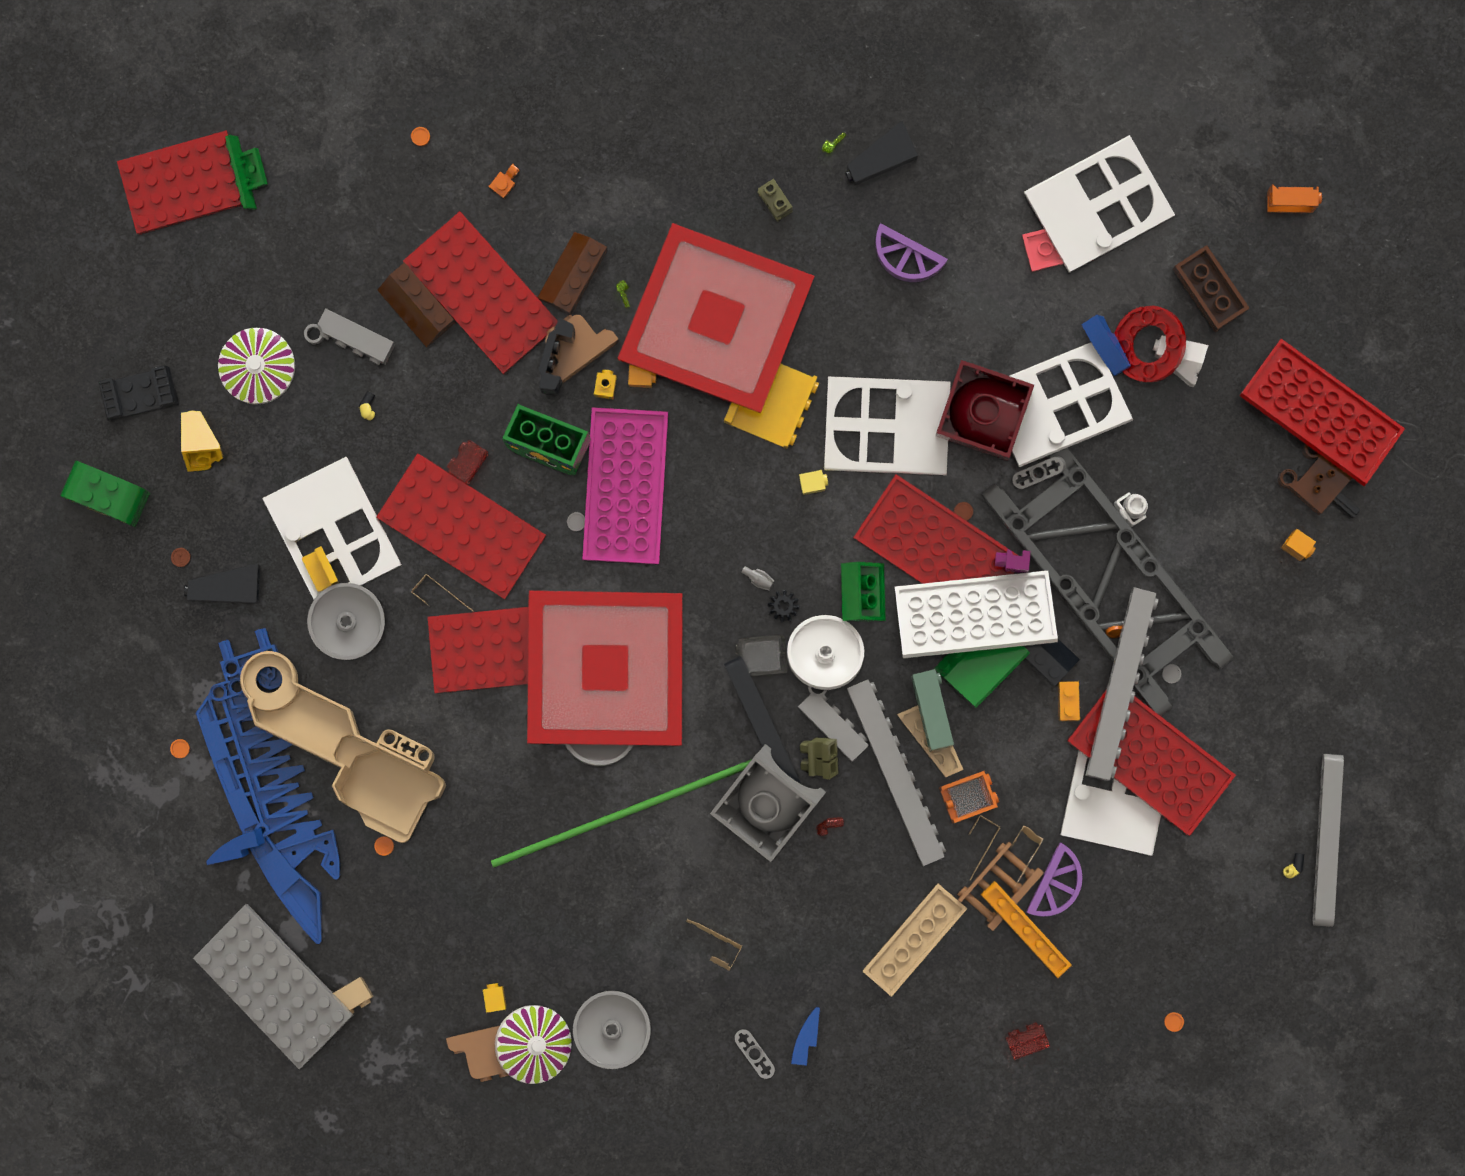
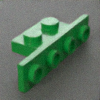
[225,135,268,210]

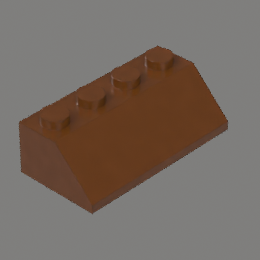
[537,232,608,315]
[377,262,455,348]

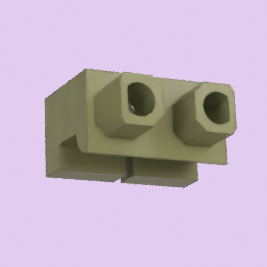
[757,179,793,222]
[800,737,838,780]

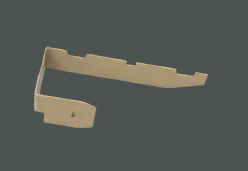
[411,574,474,612]
[968,816,1000,880]
[1011,826,1043,888]
[686,919,742,970]

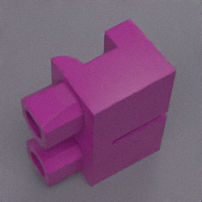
[995,549,1031,573]

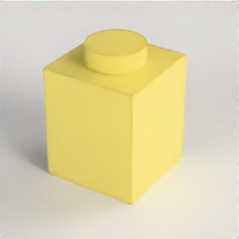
[799,470,828,495]

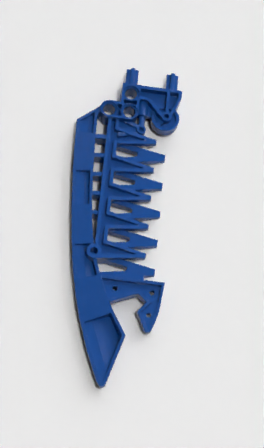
[196,628,340,944]

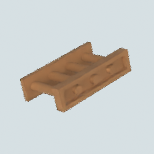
[957,842,1044,931]

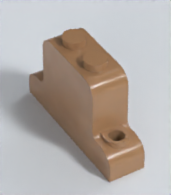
[545,315,619,384]
[446,1026,509,1082]

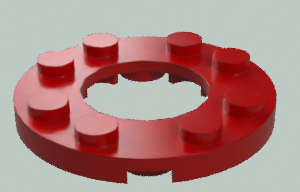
[1114,305,1186,382]

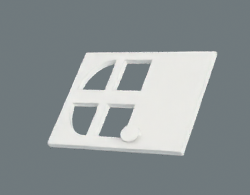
[1024,135,1175,273]
[1010,342,1133,467]
[824,377,950,475]
[263,457,402,599]
[1060,751,1161,856]

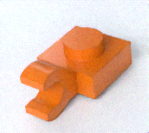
[489,164,520,199]

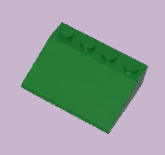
[934,646,1030,708]

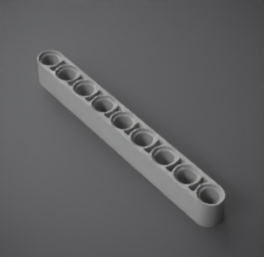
[1313,754,1344,927]

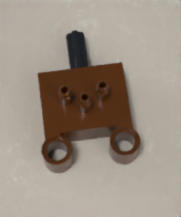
[1277,445,1360,518]

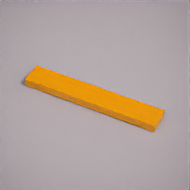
[981,881,1072,978]

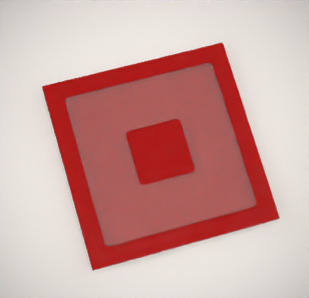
[617,223,815,413]
[527,591,682,746]

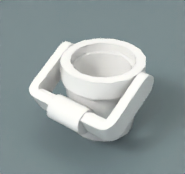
[1114,492,1148,527]

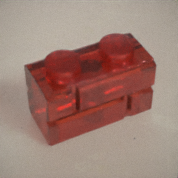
[447,440,489,485]
[1005,1022,1050,1060]

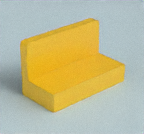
[302,546,339,592]

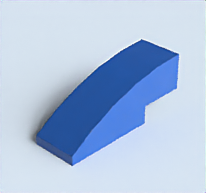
[1082,315,1131,376]
[206,828,265,865]
[791,1007,820,1065]

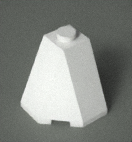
[1153,335,1208,387]

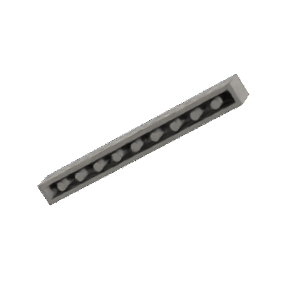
[1085,587,1158,781]
[847,680,946,866]

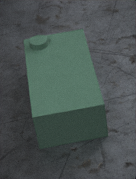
[911,669,954,752]

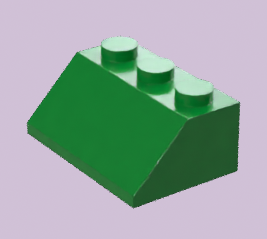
[841,562,886,622]

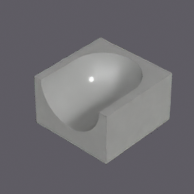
[710,744,826,862]

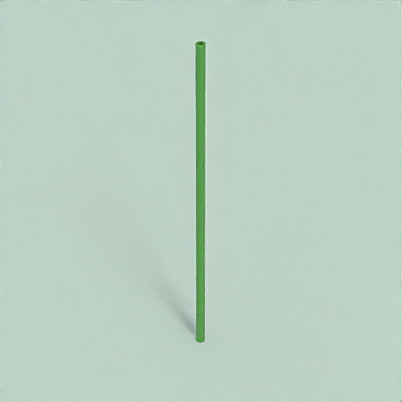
[491,759,752,868]

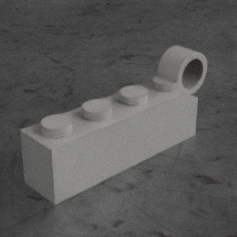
[304,308,395,365]
[798,686,869,762]

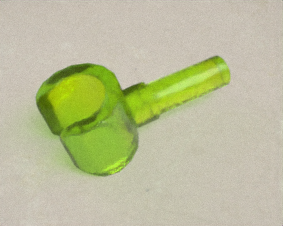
[822,132,846,153]
[616,280,630,308]

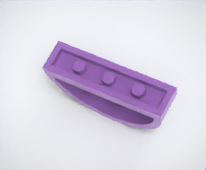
[875,223,948,282]
[1026,843,1082,916]

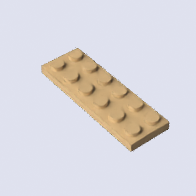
[862,884,967,997]

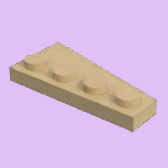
[897,705,963,778]

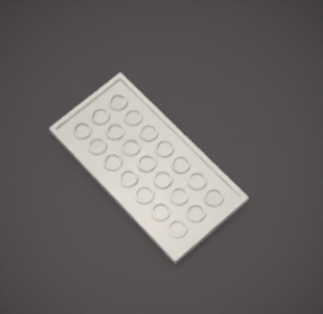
[895,571,1058,658]

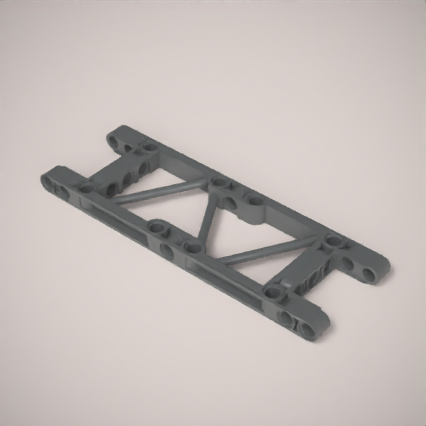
[981,448,1234,716]

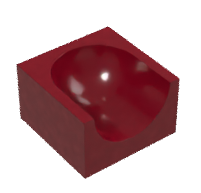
[936,360,1034,461]

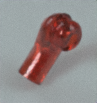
[816,817,844,836]

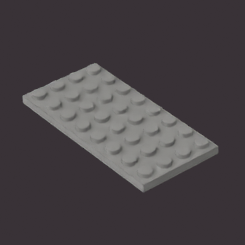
[193,904,353,1069]

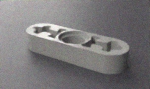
[1013,456,1066,489]
[735,1029,775,1079]

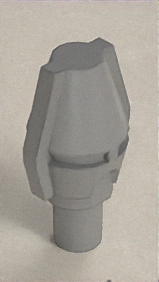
[741,566,774,591]

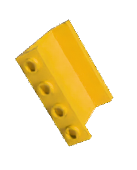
[724,364,819,449]

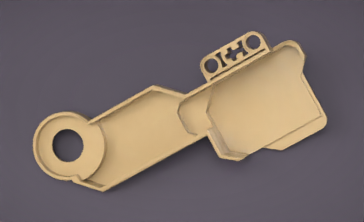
[240,651,446,843]

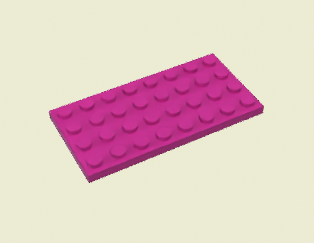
[582,407,668,565]

